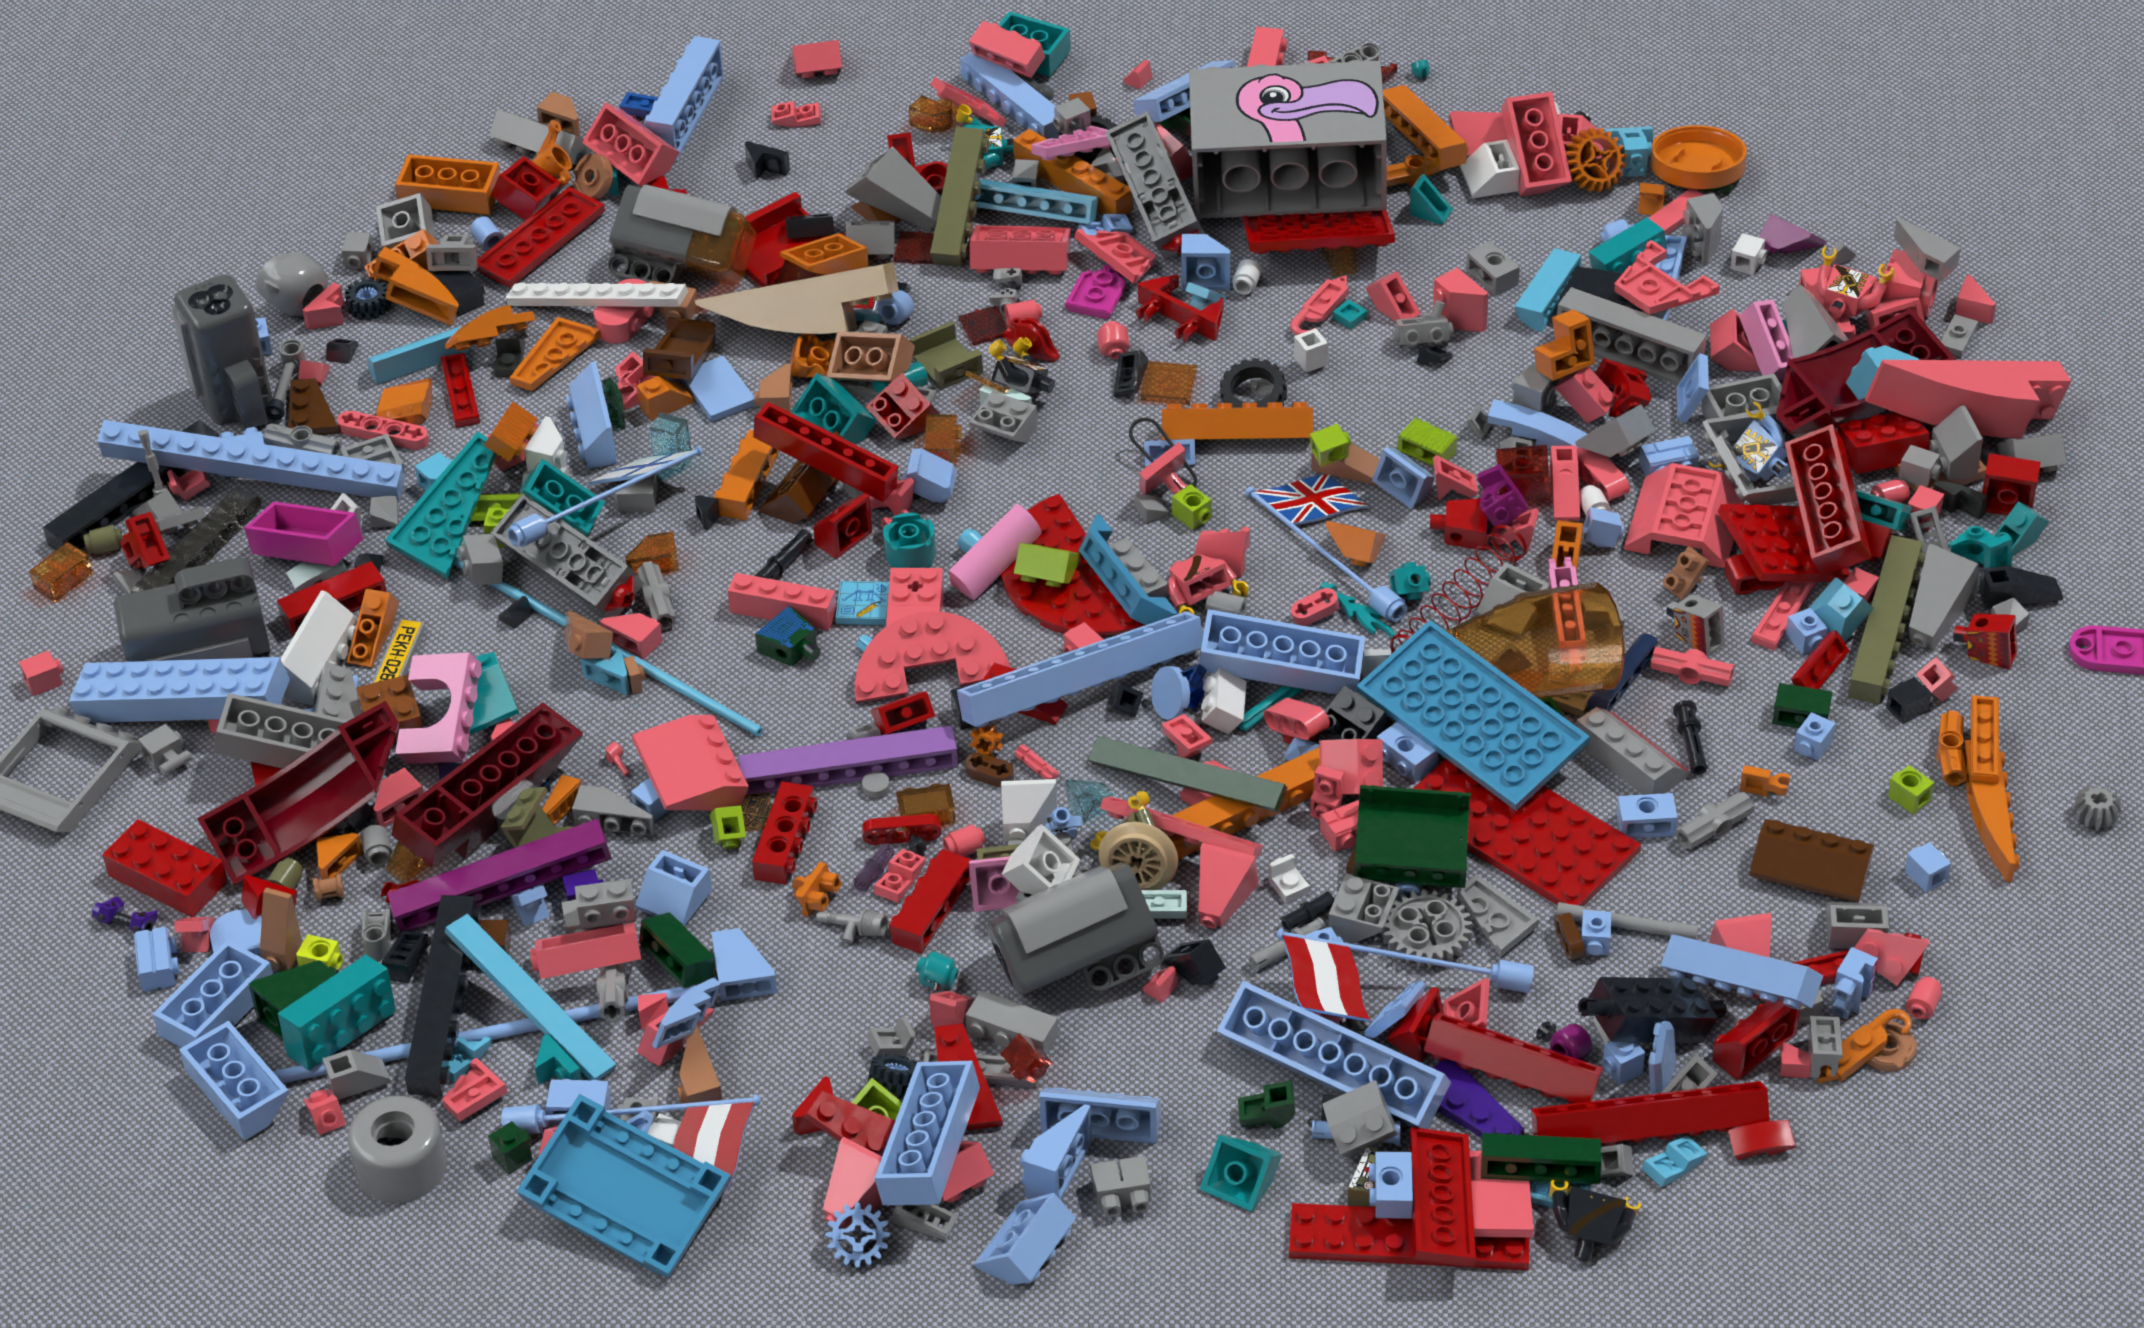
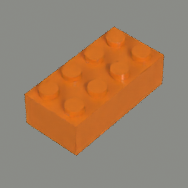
[395,154,501,215]

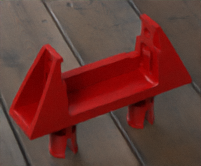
[1136,275,1224,342]

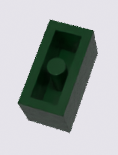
[1772,683,1833,730]

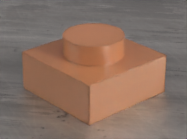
[623,656,645,694]

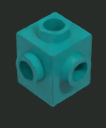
[1388,562,1431,601]

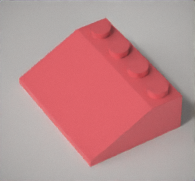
[970,225,1071,274]
[631,715,749,811]

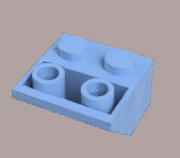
[635,850,712,926]

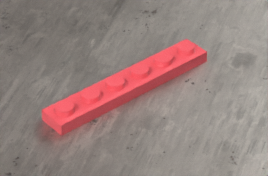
[1100,796,1263,857]

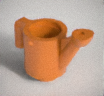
[532,120,572,193]

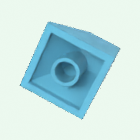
[1810,577,1874,643]

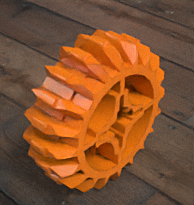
[1566,127,1627,192]

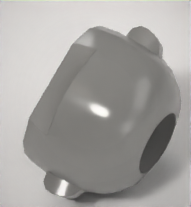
[256,251,328,317]

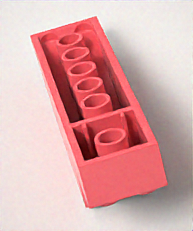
[1865,360,2071,439]

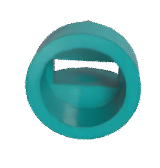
[1411,60,1430,79]

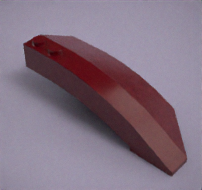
[1776,308,1956,435]
[197,701,399,886]

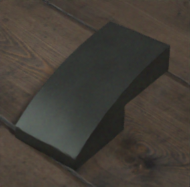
[1932,481,1988,520]

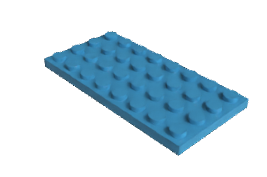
[1357,620,1590,811]

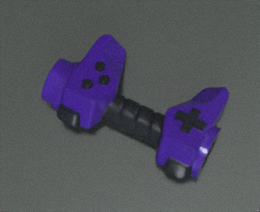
[92,897,158,934]

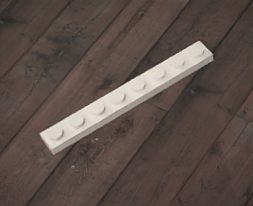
[505,283,688,307]

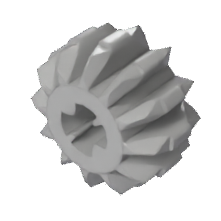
[2073,784,2122,831]

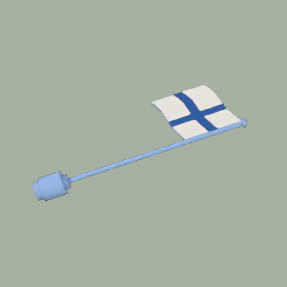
[507,447,703,547]

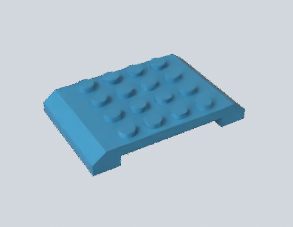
[517,1093,731,1278]

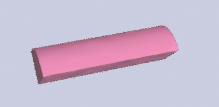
[949,503,1042,601]

